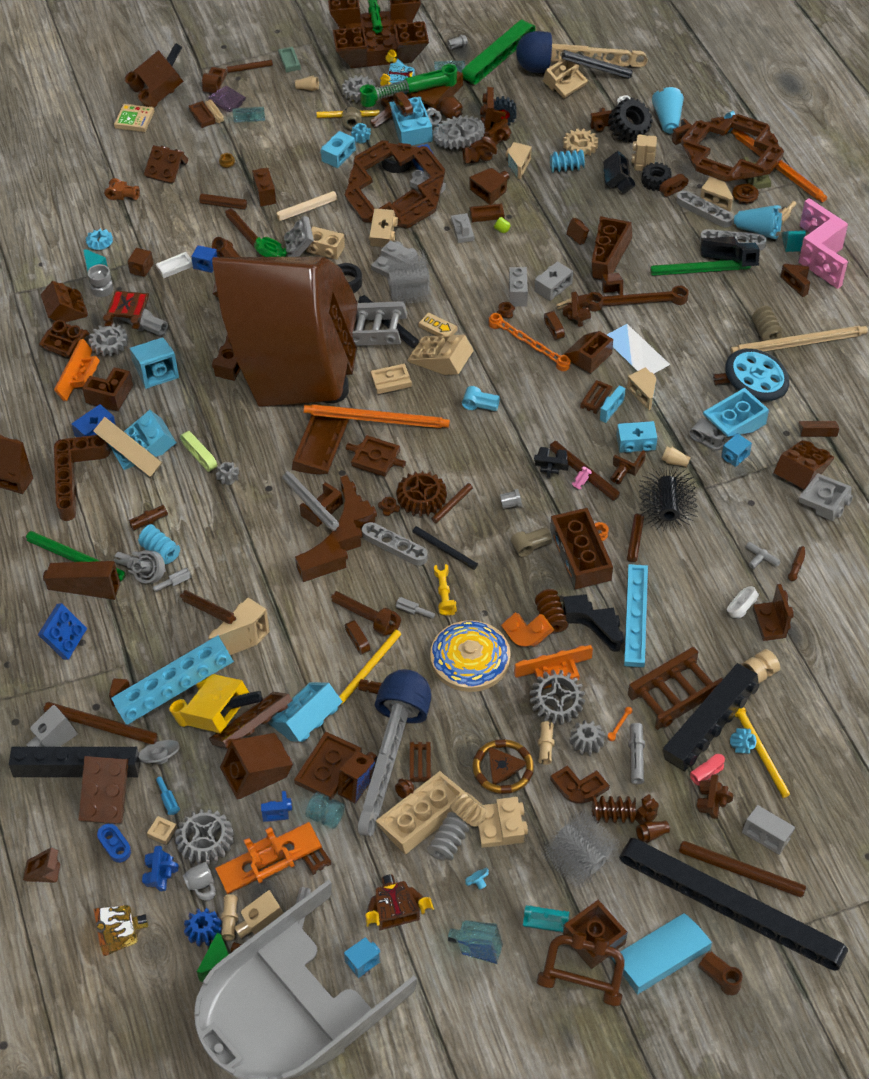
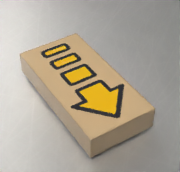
[419,312,457,336]

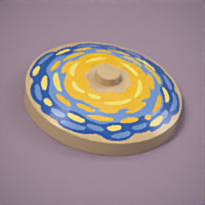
[430,620,510,692]

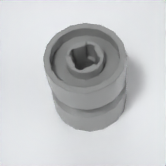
[88,264,113,297]

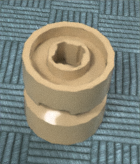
[741,649,780,683]

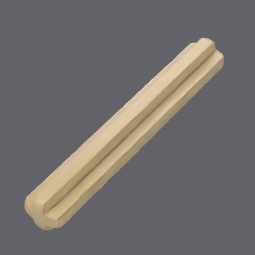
[276,191,337,221]

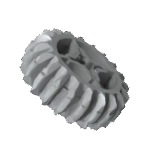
[530,670,585,725]
[175,808,234,866]

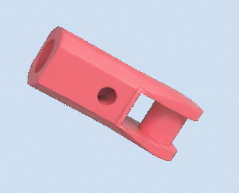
[690,754,725,786]

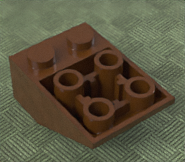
[0,435,33,494]
[773,440,835,490]

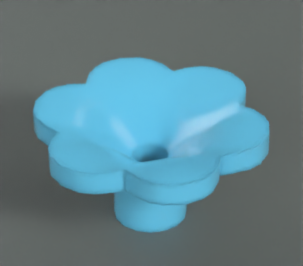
[465,868,489,889]

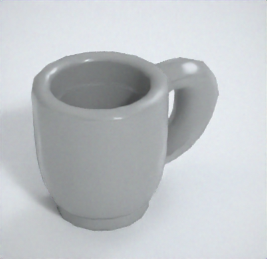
[183,862,216,901]

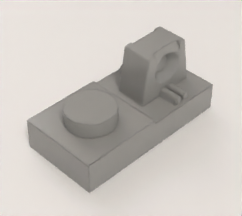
[451,213,474,243]

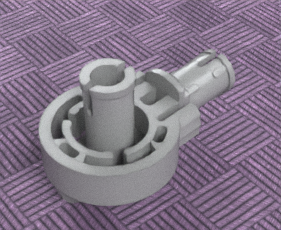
[114,550,166,583]

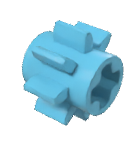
[351,123,371,143]
[730,728,756,754]

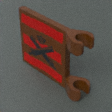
[103,291,149,329]

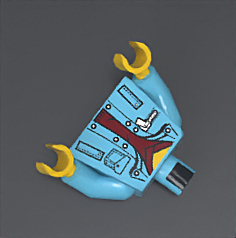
[380,49,415,94]

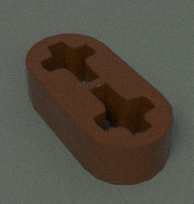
[393,91,413,117]
[659,174,689,197]
[544,311,565,340]
[344,620,371,655]

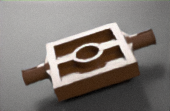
[346,435,406,477]

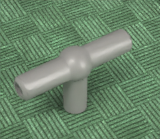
[746,542,780,569]

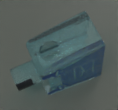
[448,920,503,964]

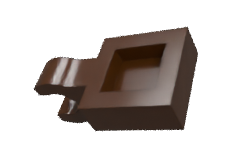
[635,794,659,825]

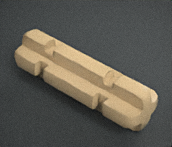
[205,100,224,123]

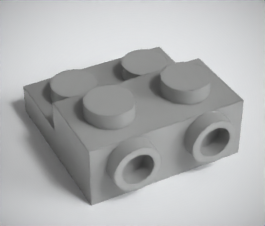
[371,240,418,277]
[799,473,853,521]

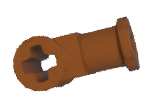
[104,178,140,200]

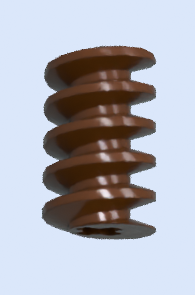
[535,589,569,634]
[592,796,636,824]

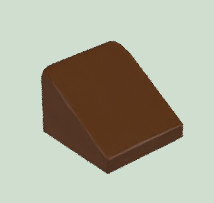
[109,678,130,707]

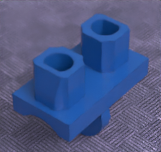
[142,846,179,891]

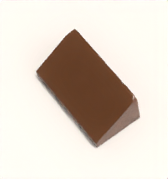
[799,421,839,437]

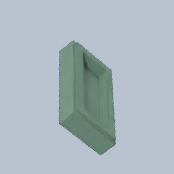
[278,47,301,72]

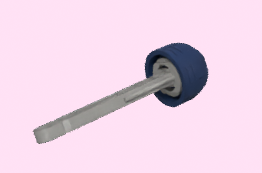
[358,669,431,836]

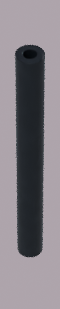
[412,526,478,570]

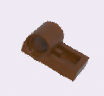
[202,67,227,93]

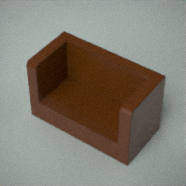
[300,482,343,527]

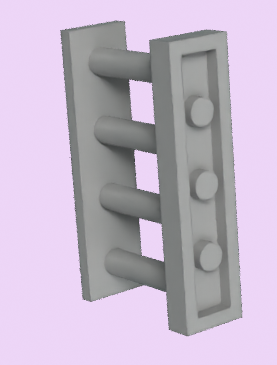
[352,301,408,346]

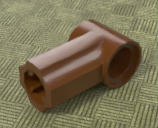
[211,237,241,257]
[698,951,743,995]

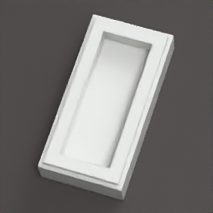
[156,252,193,278]

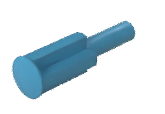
[156,777,180,815]

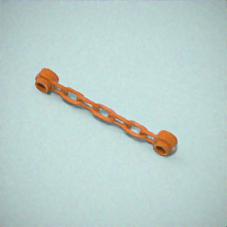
[489,313,571,371]

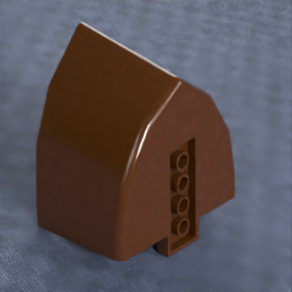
[212,257,358,407]

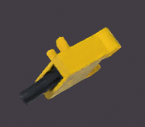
[169,674,263,733]

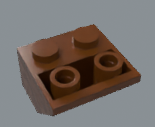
[41,281,88,323]
[563,331,614,374]

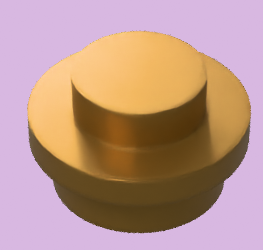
[219,153,235,168]

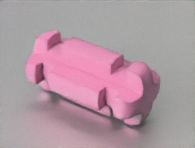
[572,466,592,489]

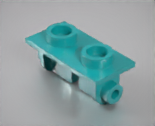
[523,905,570,932]

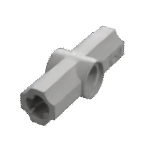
[117,309,168,336]

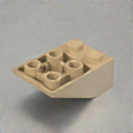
[407,334,474,375]
[208,598,270,655]

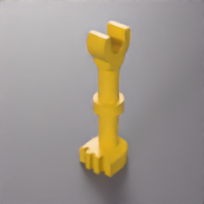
[434,564,457,615]

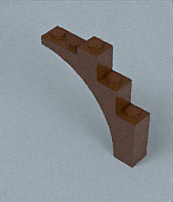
[295,475,377,582]

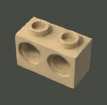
[306,227,345,260]

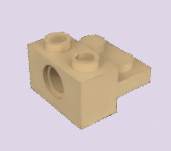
[543,59,588,99]

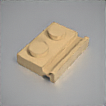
[371,364,412,394]

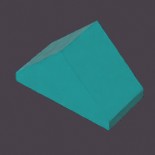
[782,230,806,252]
[83,249,108,271]

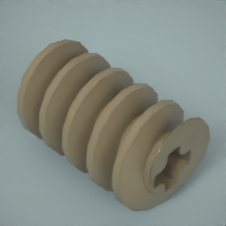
[752,305,782,341]

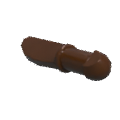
[788,546,805,581]

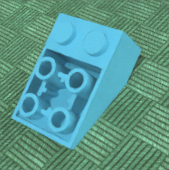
[389,97,433,145]
[109,410,177,470]

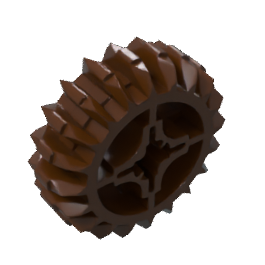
[396,470,447,518]

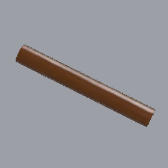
[226,59,273,73]
[431,483,473,523]

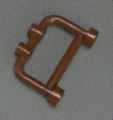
[536,931,625,1006]

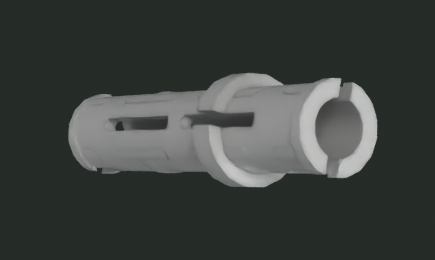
[629,723,645,785]

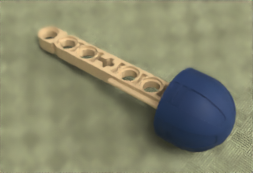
[516,31,647,73]

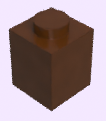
[127,248,154,277]

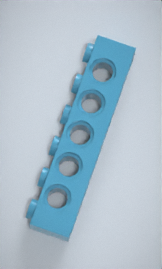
[111,635,234,724]

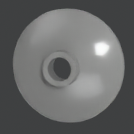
[138,740,180,764]

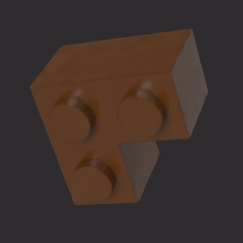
[82,367,133,411]

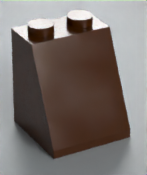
[220,733,293,800]

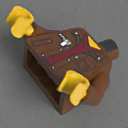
[365,874,434,931]

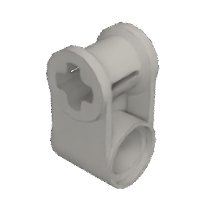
[689,418,726,451]

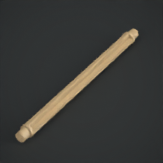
[730,326,868,354]

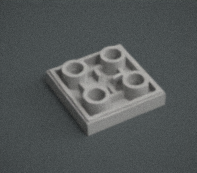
[284,216,314,257]

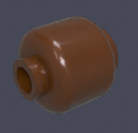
[440,96,463,119]

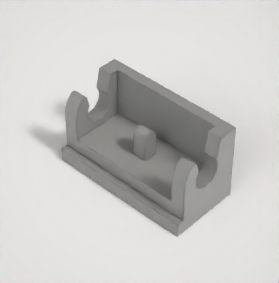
[742,805,795,855]

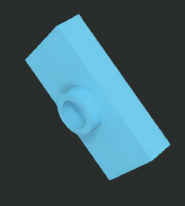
[600,385,625,423]

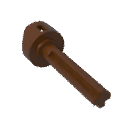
[331,591,401,636]

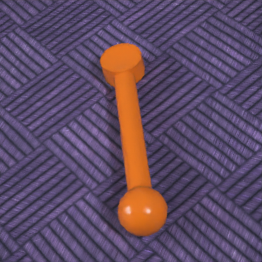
[607,707,633,741]

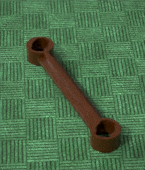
[586,286,689,312]

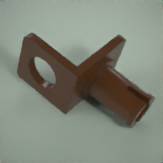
[610,450,646,484]

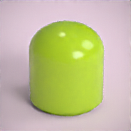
[493,217,510,233]

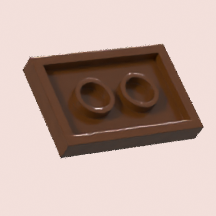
[294,731,362,801]
[79,756,128,824]

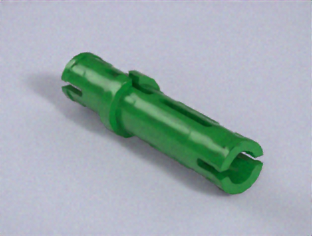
[368,0,383,33]

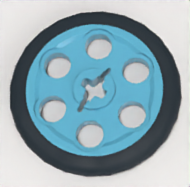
[725,348,789,401]

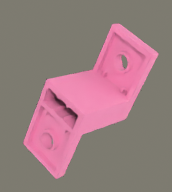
[799,198,848,289]

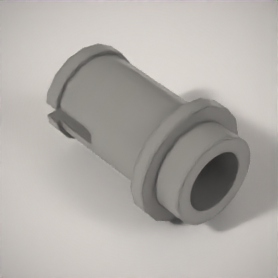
[447,35,468,50]

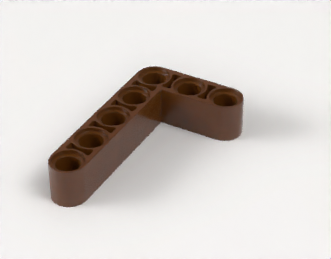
[54,435,110,521]

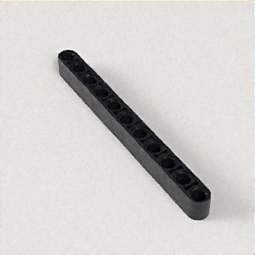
[619,838,848,971]

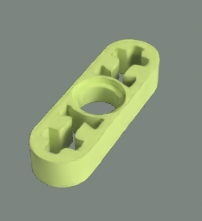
[180,431,217,472]

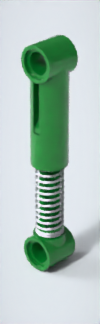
[360,64,457,107]

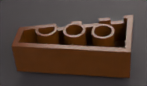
[592,216,632,280]

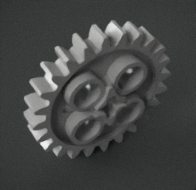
[433,115,485,149]

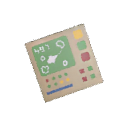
[114,104,154,132]

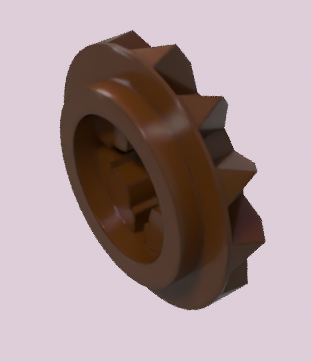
[732,184,759,205]

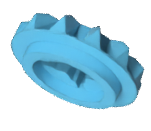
[86,228,113,250]

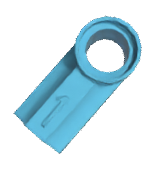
[462,386,500,411]

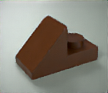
[780,264,810,297]
[23,847,60,883]

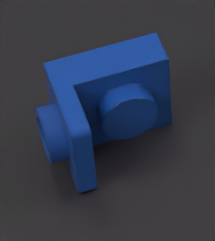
[261,791,292,822]

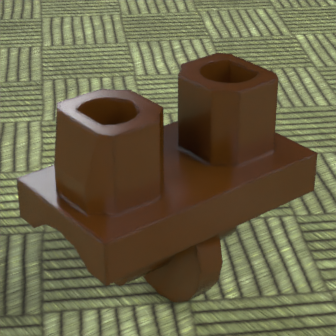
[590,107,612,131]
[483,119,511,145]
[562,291,591,327]
[697,774,734,819]

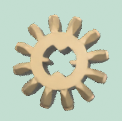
[450,791,488,826]

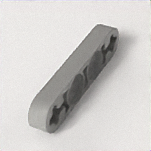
[676,190,734,228]
[700,229,767,251]
[362,522,428,566]

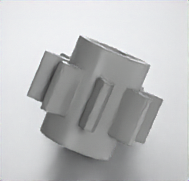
[216,462,239,485]

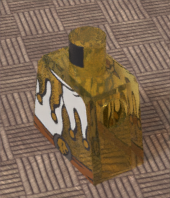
[94,905,149,956]

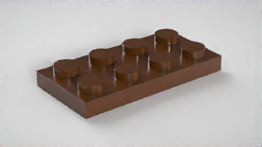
[208,692,293,748]

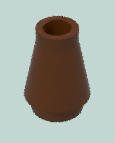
[636,820,670,843]

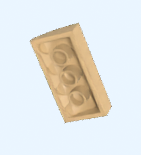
[376,771,465,855]

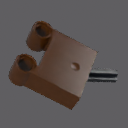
[125,43,184,108]

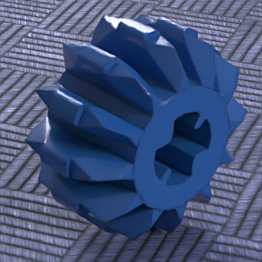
[184,907,222,947]

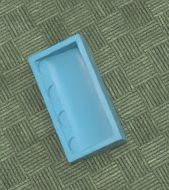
[611,913,712,995]

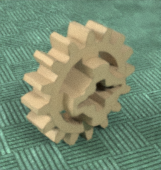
[563,129,598,157]

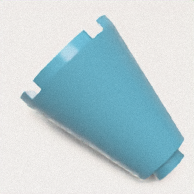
[652,87,684,134]
[734,205,782,239]

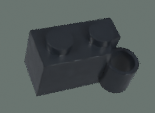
[603,151,636,194]

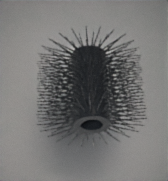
[639,465,698,532]

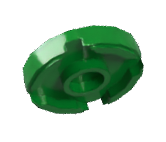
[254,237,287,257]

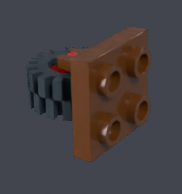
[480,87,517,130]

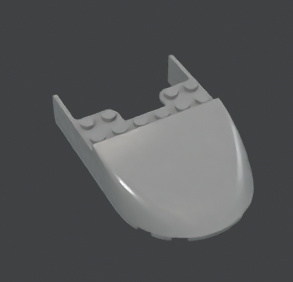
[195,880,417,1079]

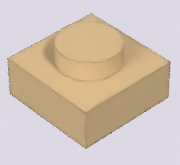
[147,816,177,845]

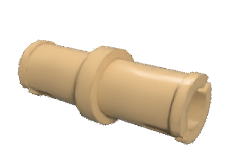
[538,721,554,765]
[220,894,238,941]

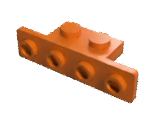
[54,339,100,401]
[514,645,593,689]

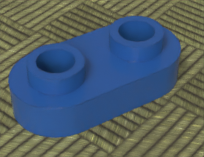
[97,824,131,862]

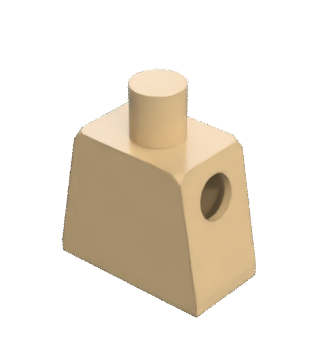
[234,890,284,938]

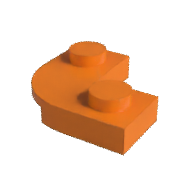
[501,612,554,647]

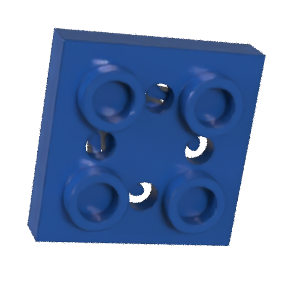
[38,603,87,660]

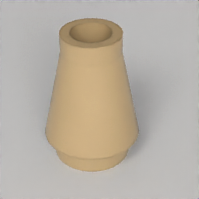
[295,76,319,91]
[662,446,691,468]

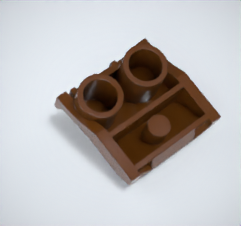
[39,320,89,358]

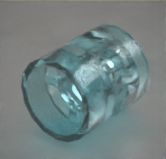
[305,792,345,829]

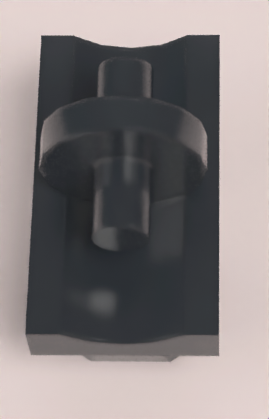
[534,447,569,479]

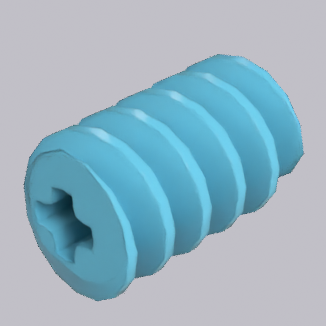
[550,149,585,173]
[138,524,180,564]

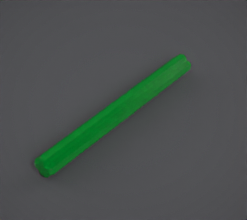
[650,260,751,276]
[26,531,126,582]

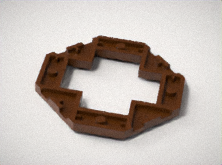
[681,114,784,182]
[345,140,445,228]

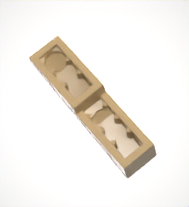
[94,417,163,477]

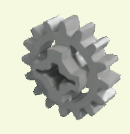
[342,75,376,103]
[89,323,128,356]

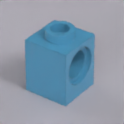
[721,433,752,467]
[344,937,380,978]

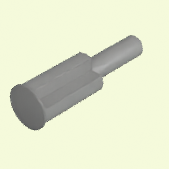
[153,567,192,592]
[396,597,435,619]

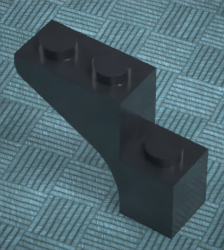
[700,237,760,266]
[562,594,624,652]

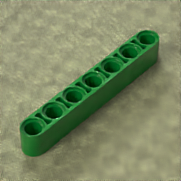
[461,20,536,85]

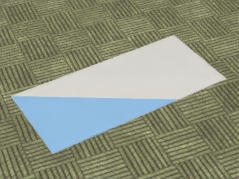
[607,324,670,374]

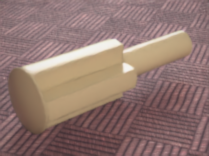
[780,201,796,224]

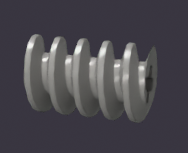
[427,812,470,860]

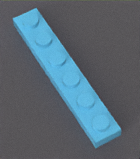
[624,564,648,667]

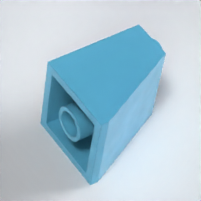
[130,337,179,389]

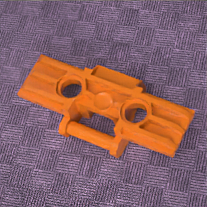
[215,822,322,894]

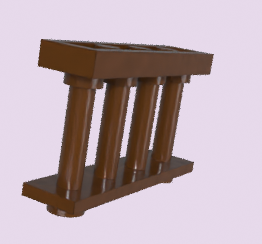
[628,646,723,730]

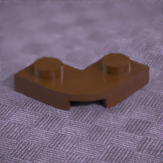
[550,765,610,803]

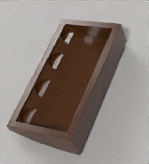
[292,415,349,474]

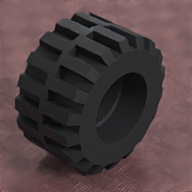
[608,98,653,143]

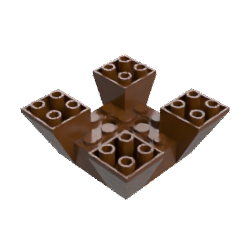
[328,0,429,68]

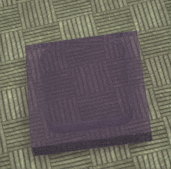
[208,86,246,112]

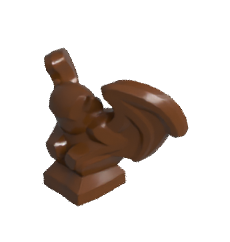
[462,136,497,164]

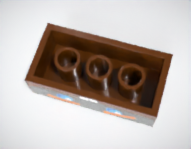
[550,508,613,589]

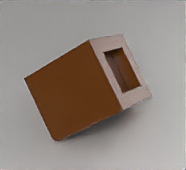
[602,273,623,295]

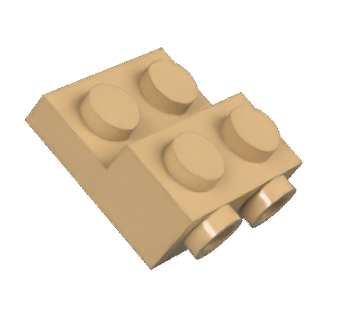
[478,797,528,848]

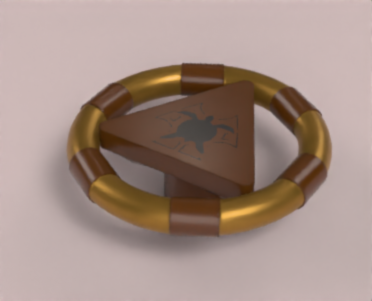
[472,739,534,794]

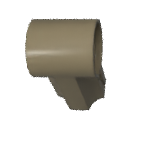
[510,527,552,557]

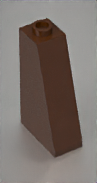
[407,71,463,117]
[43,561,120,600]

